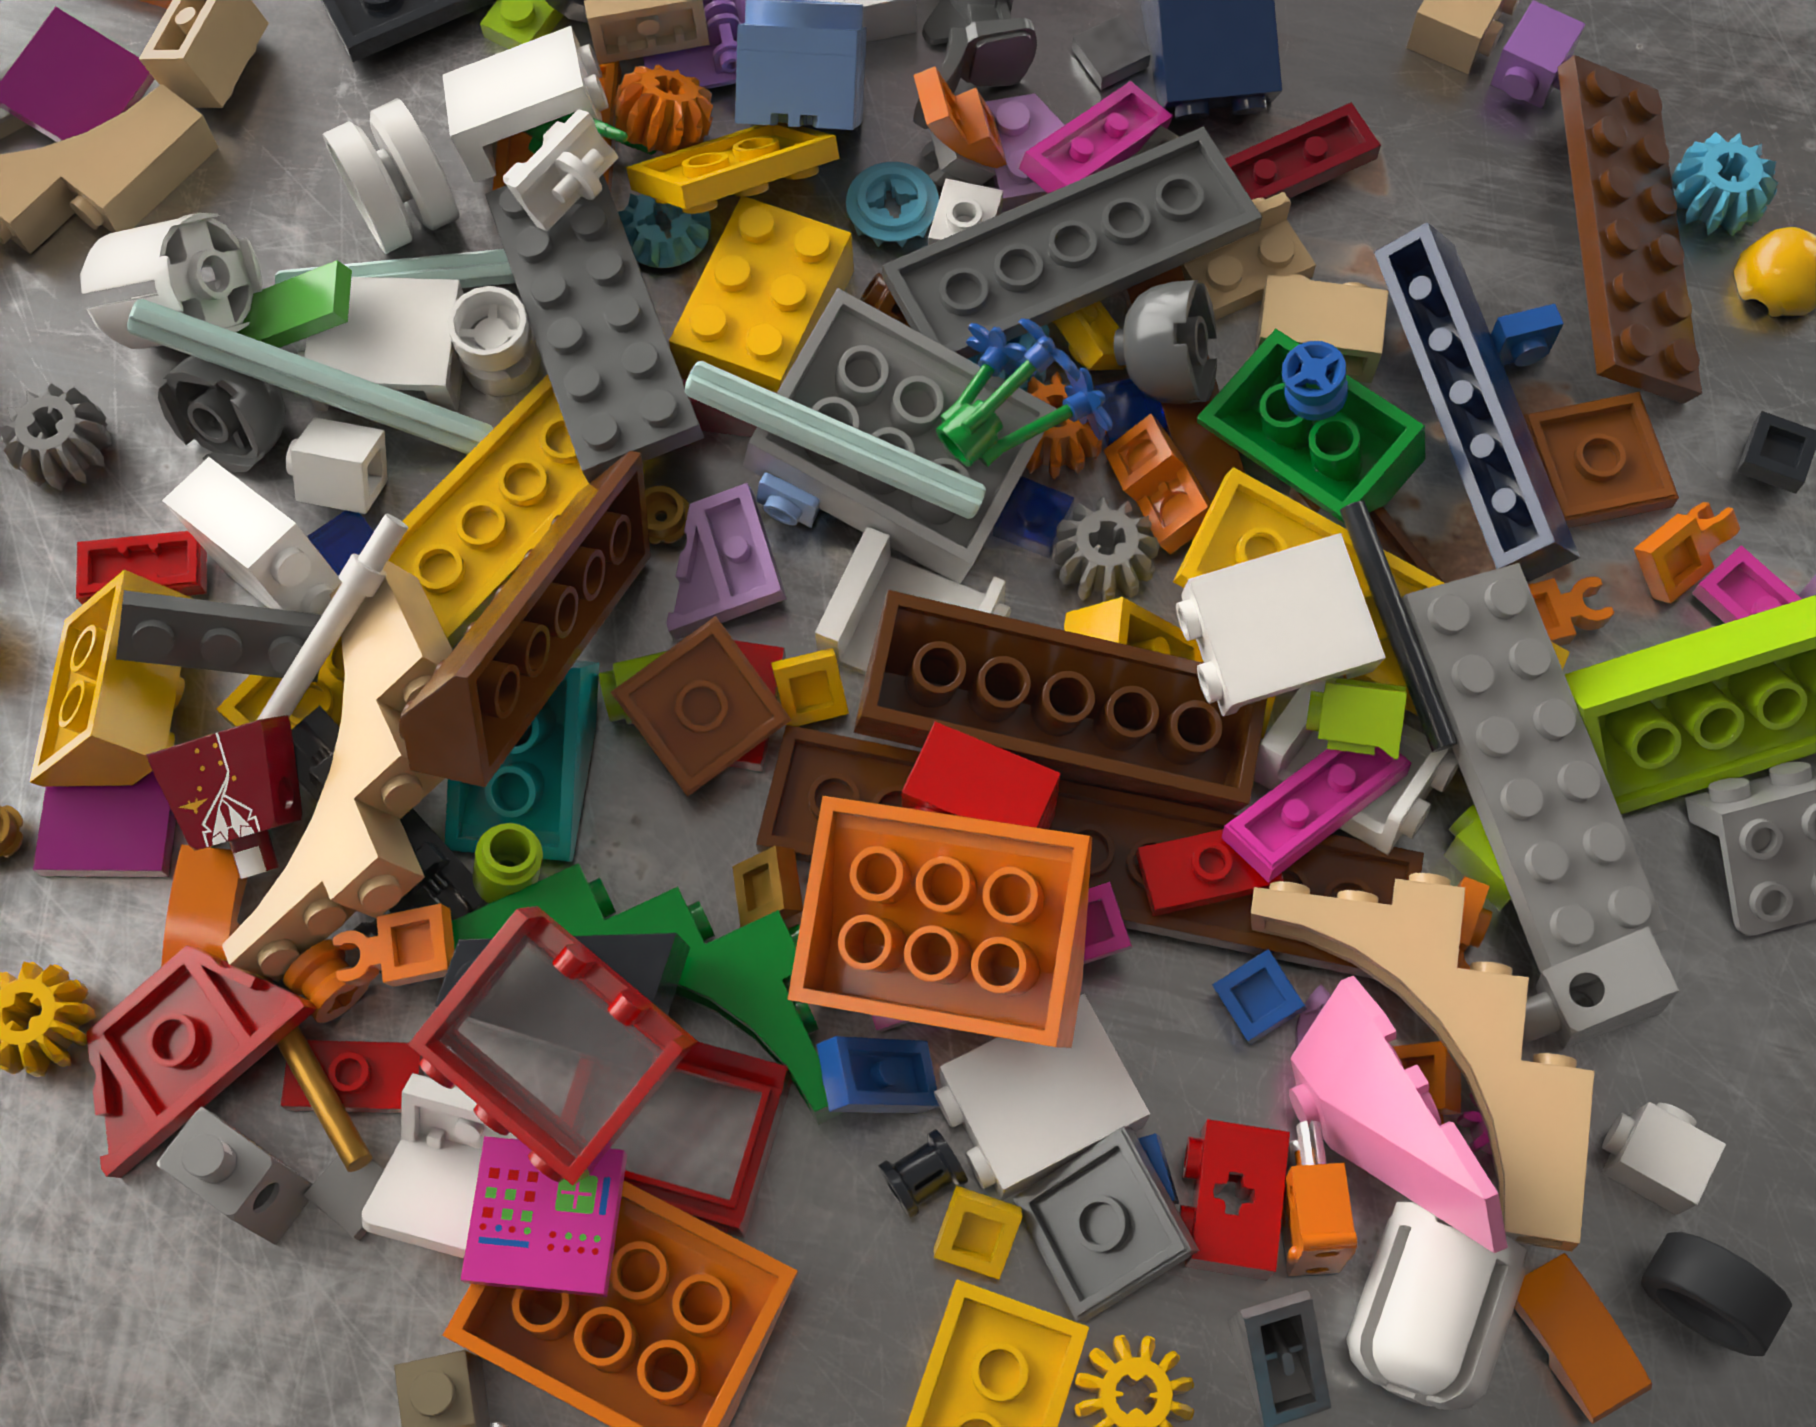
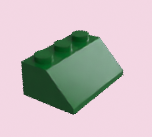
[1197,328,1426,524]

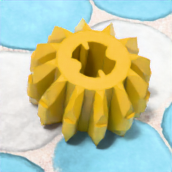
[0,961,97,1077]
[1074,1335,1194,1427]

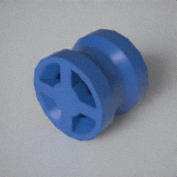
[1282,341,1348,420]

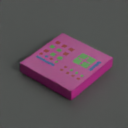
[461,1136,627,1297]

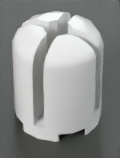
[80,213,262,349]
[1346,1202,1527,1410]

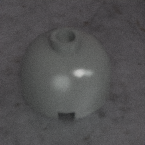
[1114,280,1217,404]
[158,356,286,473]

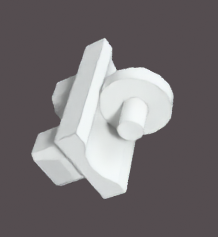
[503,109,619,231]

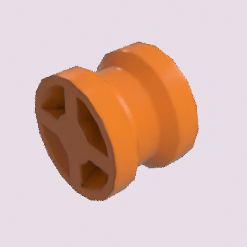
[283,939,370,1023]

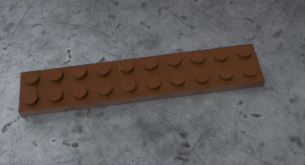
[756,725,1424,979]

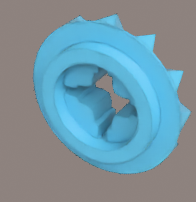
[846,162,939,248]
[618,193,711,268]

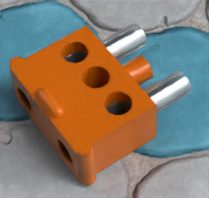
[1281,1120,1357,1277]

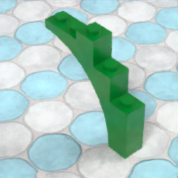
[452,863,843,1125]

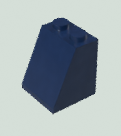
[1140,0,1282,121]

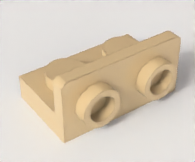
[584,0,710,65]
[1181,192,1316,321]

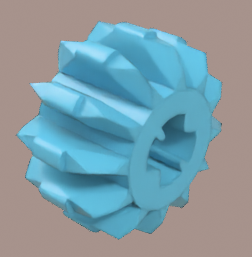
[1671,132,1779,236]

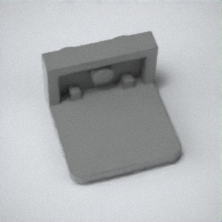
[1685,762,1816,936]

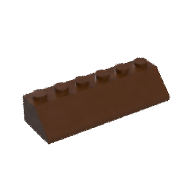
[399,451,651,787]
[853,590,1267,814]

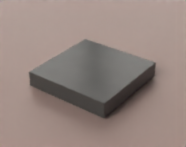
[1013,1126,1200,1322]

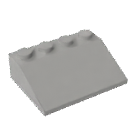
[743,288,1057,584]

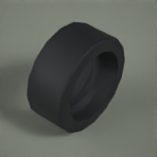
[1641,1232,1792,1356]

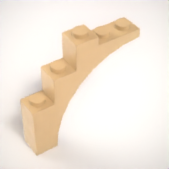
[0,84,219,254]
[222,561,453,982]
[1251,873,1594,1252]

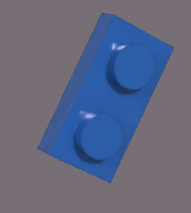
[817,1036,939,1113]

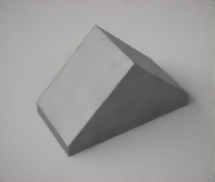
[1228,1290,1331,1427]

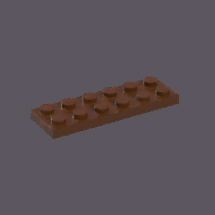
[1557,55,1703,404]

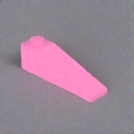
[1289,975,1508,1253]

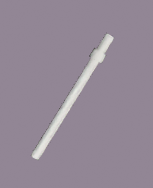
[257,514,408,720]

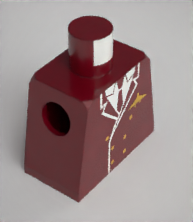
[146,715,303,879]

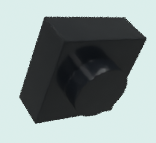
[1737,411,1816,494]

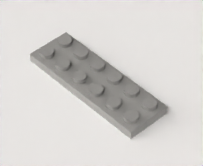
[1402,563,1667,973]

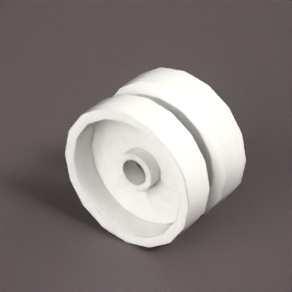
[322,98,459,254]

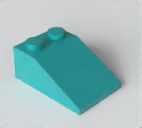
[445,660,600,861]

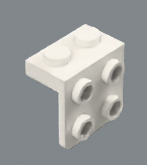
[362,1073,517,1258]

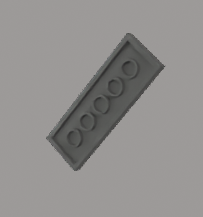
[882,127,1262,359]
[485,174,705,483]

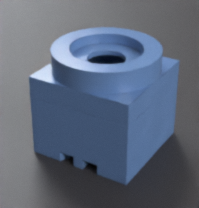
[735,0,867,130]

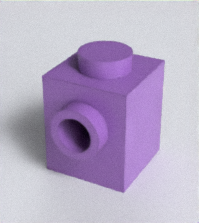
[1490,0,1585,109]

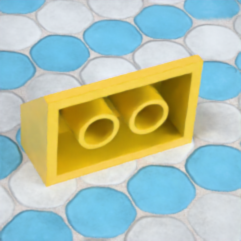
[30,570,193,787]

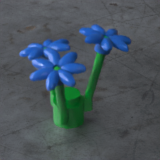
[936,319,1113,467]

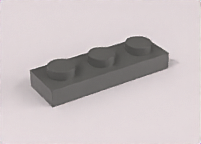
[116,590,322,682]

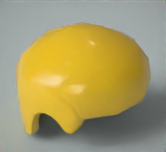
[1733,227,1816,317]

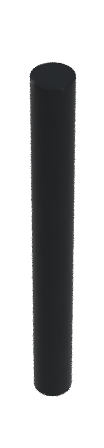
[1340,501,1457,753]

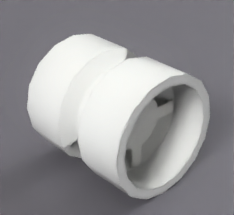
[447,286,541,397]

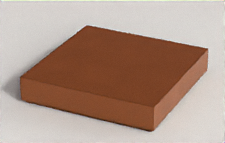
[1523,391,1679,528]
[611,616,791,797]

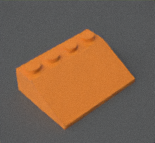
[787,796,1092,1048]
[442,1181,799,1427]

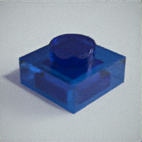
[993,476,1075,558]

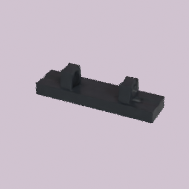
[292,705,488,921]

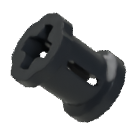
[878,1129,968,1219]

